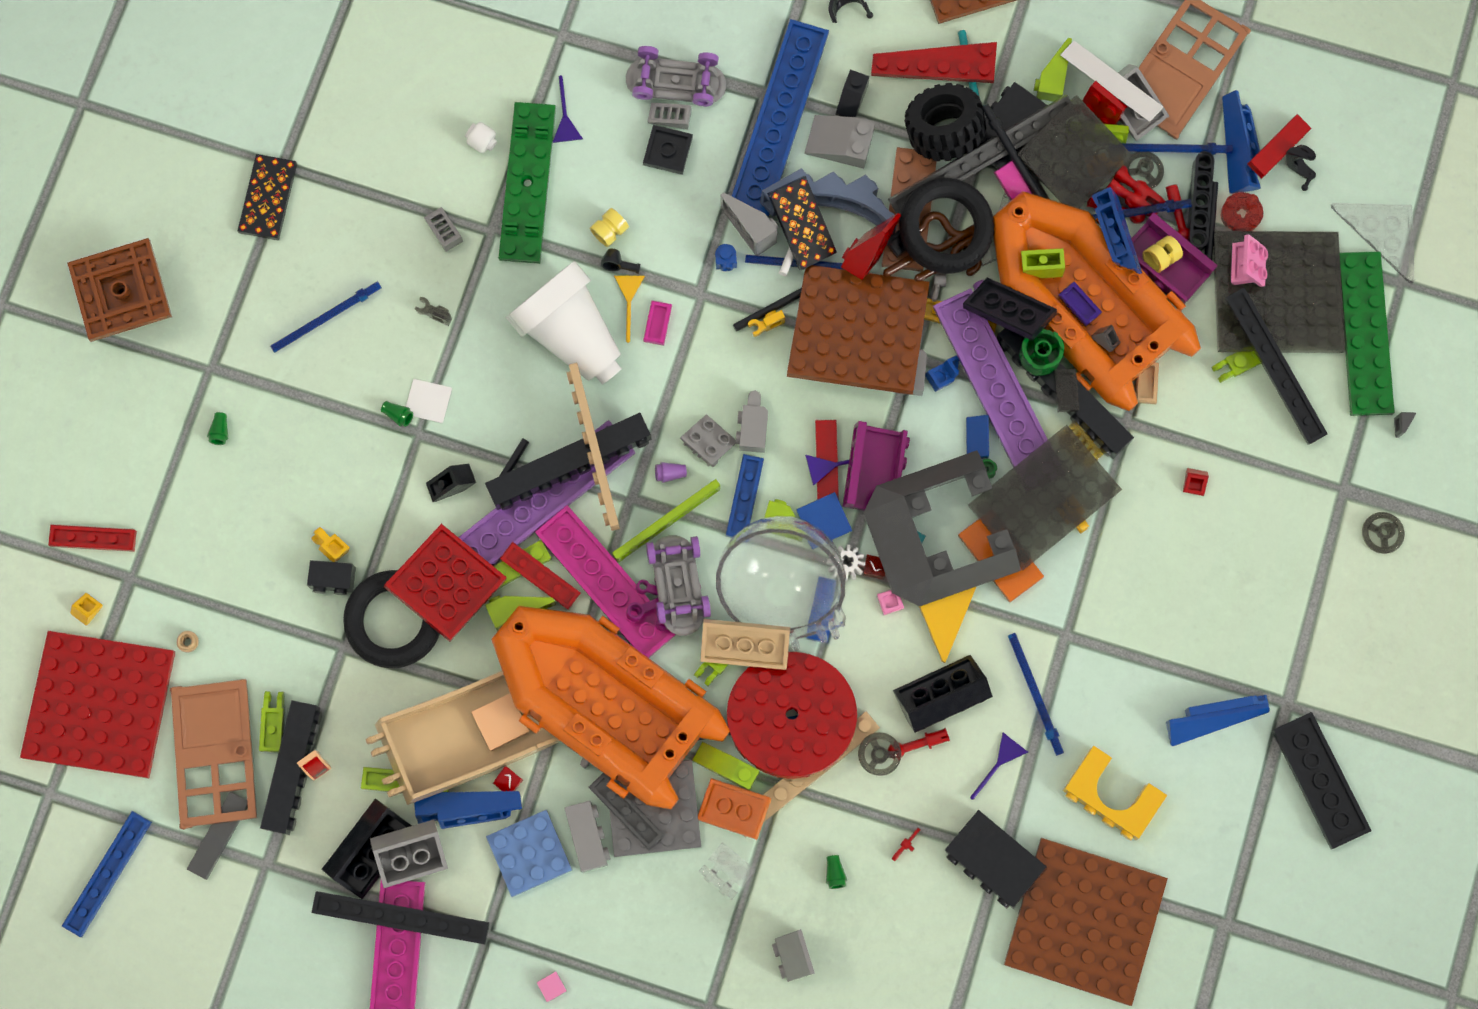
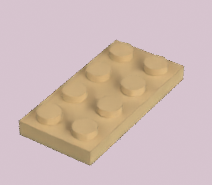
[701,619,790,670]

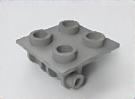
[680,414,736,467]

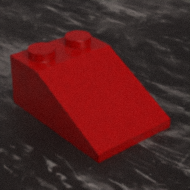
[841,213,901,280]

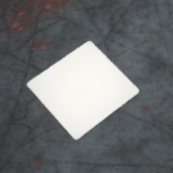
[406,379,452,423]

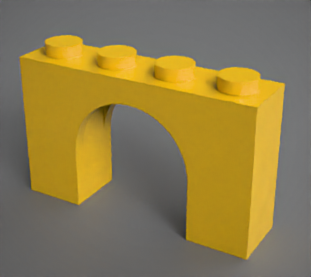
[1062,746,1167,841]

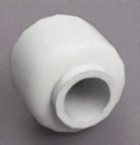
[465,122,497,153]

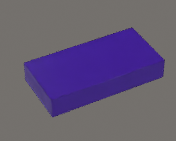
[1058,282,1102,327]

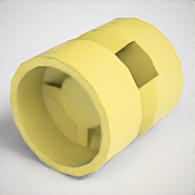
[590,208,629,247]
[1143,235,1183,273]

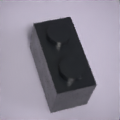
[307,560,356,595]

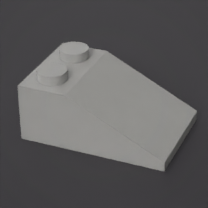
[1115,64,1169,141]
[804,115,875,169]
[720,193,778,257]
[772,929,814,982]

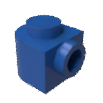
[715,244,737,272]

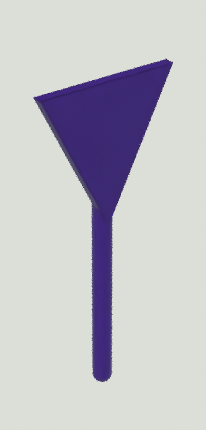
[553,75,583,143]
[805,455,849,486]
[970,732,1028,800]

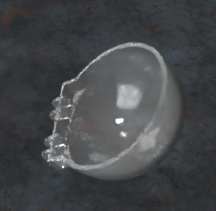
[716,516,846,651]

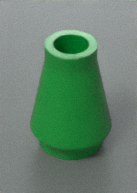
[381,401,413,427]
[207,412,228,445]
[826,855,847,889]

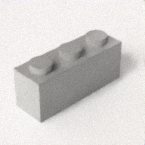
[565,801,611,873]

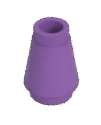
[655,462,687,483]

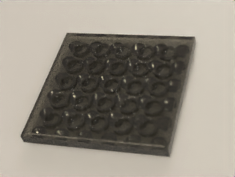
[1213,231,1345,353]

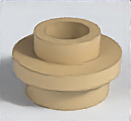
[177,631,199,653]

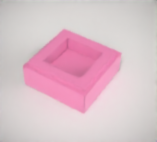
[877,590,904,615]
[537,972,567,1002]

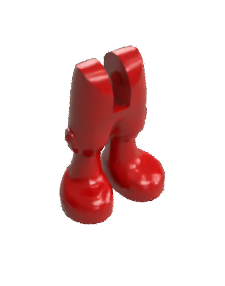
[1106,164,1166,217]

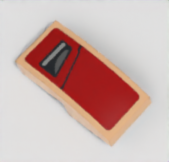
[297,750,331,781]

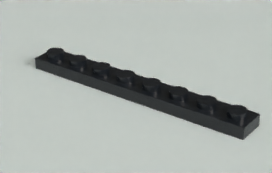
[1224,287,1328,445]
[311,891,490,945]

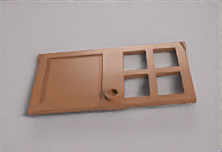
[1139,0,1251,140]
[170,679,257,830]

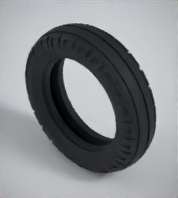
[899,178,994,274]
[343,570,440,668]

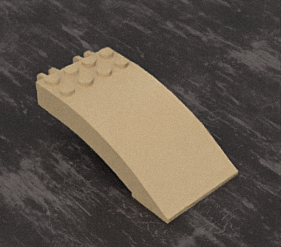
[365,671,561,805]

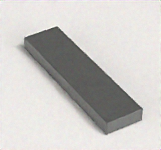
[588,773,665,851]
[187,792,248,880]

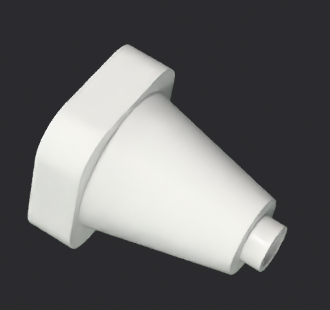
[505,261,622,385]

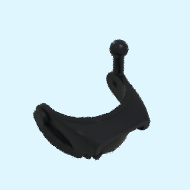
[828,0,873,23]
[1286,145,1316,191]

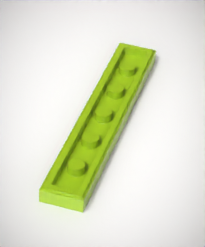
[612,479,720,563]

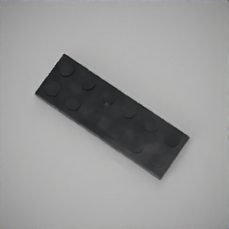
[1271,712,1372,849]

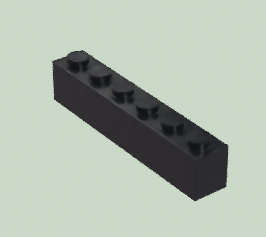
[260,700,322,835]

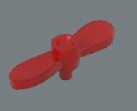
[892,828,921,861]

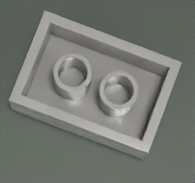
[370,819,448,888]

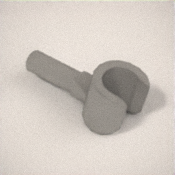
[932,274,946,302]

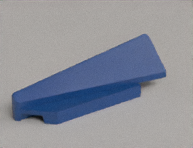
[1222,90,1261,194]
[1091,187,1142,274]
[1166,695,1270,746]
[414,791,522,829]

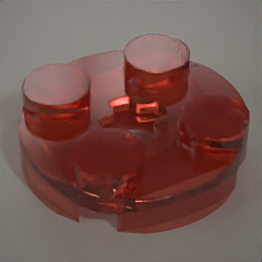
[1221,192,1264,234]

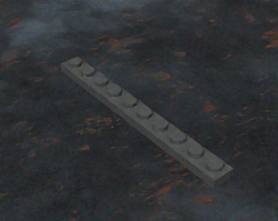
[888,95,1077,214]

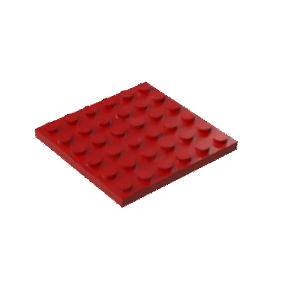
[20,631,175,779]

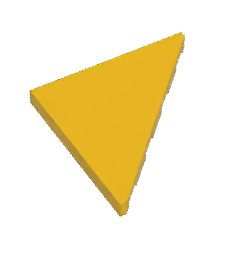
[919,587,976,663]

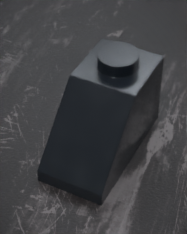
[835,69,870,117]
[426,463,476,502]

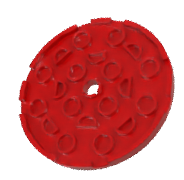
[727,652,857,779]

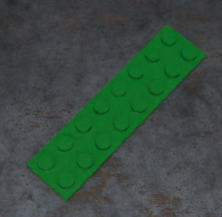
[1337,252,1395,416]

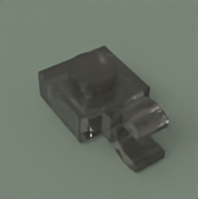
[415,297,452,326]

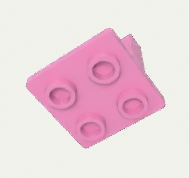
[1231,234,1268,287]

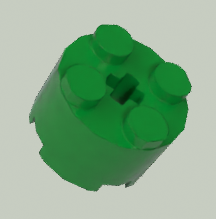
[1019,329,1065,376]

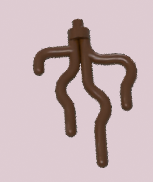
[883,211,982,282]

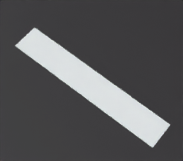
[1061,41,1163,122]

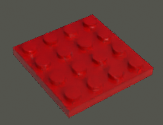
[384,523,507,642]

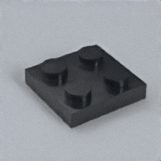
[643,125,693,175]

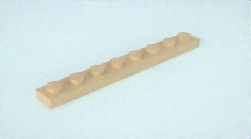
[566,363,620,531]
[743,711,880,838]

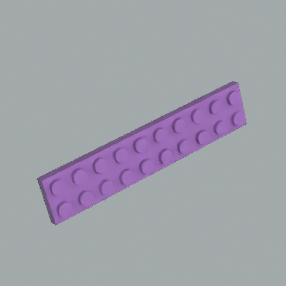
[933,288,1065,493]
[459,420,635,566]

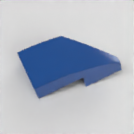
[925,355,959,392]

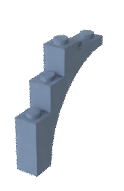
[760,168,897,234]

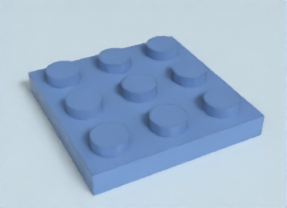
[486,810,572,897]

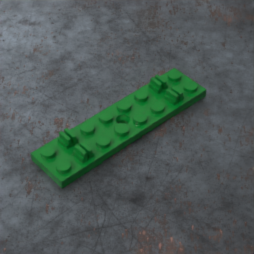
[498,102,556,264]

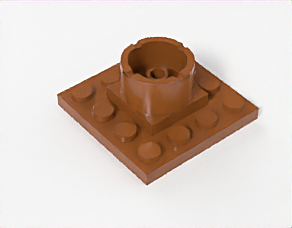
[67,238,172,342]

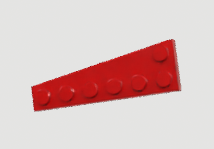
[871,42,997,83]

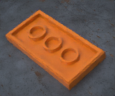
[958,510,1044,602]

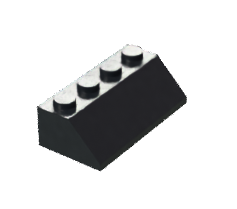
[893,655,993,733]
[321,798,412,899]

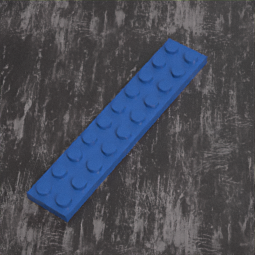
[732,19,829,218]

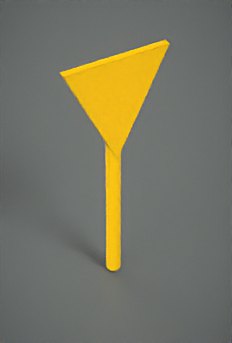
[614,276,645,343]

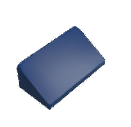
[966,415,989,459]

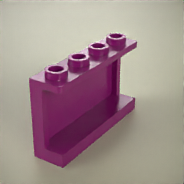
[1131,212,1218,304]
[842,421,910,511]

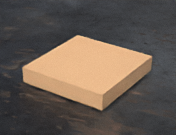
[471,693,529,752]

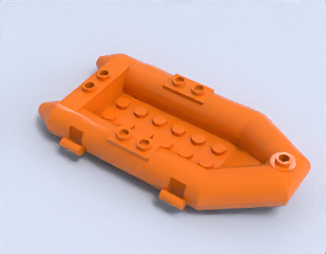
[993,191,1201,411]
[491,606,730,809]

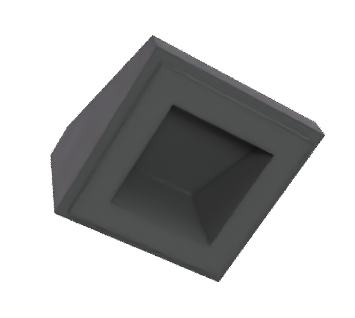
[1091,325,1120,352]
[1394,412,1416,438]

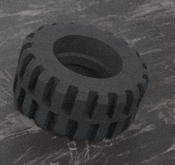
[904,83,987,161]

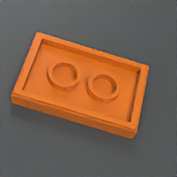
[698,778,772,840]

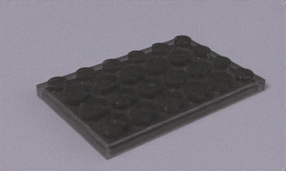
[968,425,1122,571]

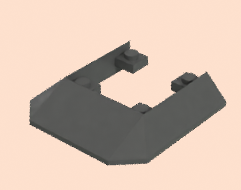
[864,450,1021,606]

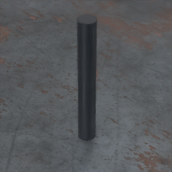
[499,438,529,476]

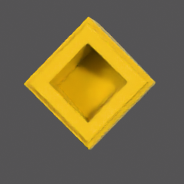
[70,593,103,625]

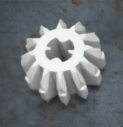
[829,545,865,581]

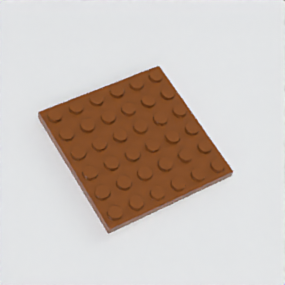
[787,265,930,395]
[1004,838,1168,1006]

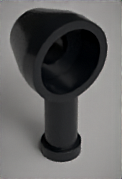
[601,248,641,274]

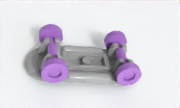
[626,46,726,107]
[646,535,711,636]

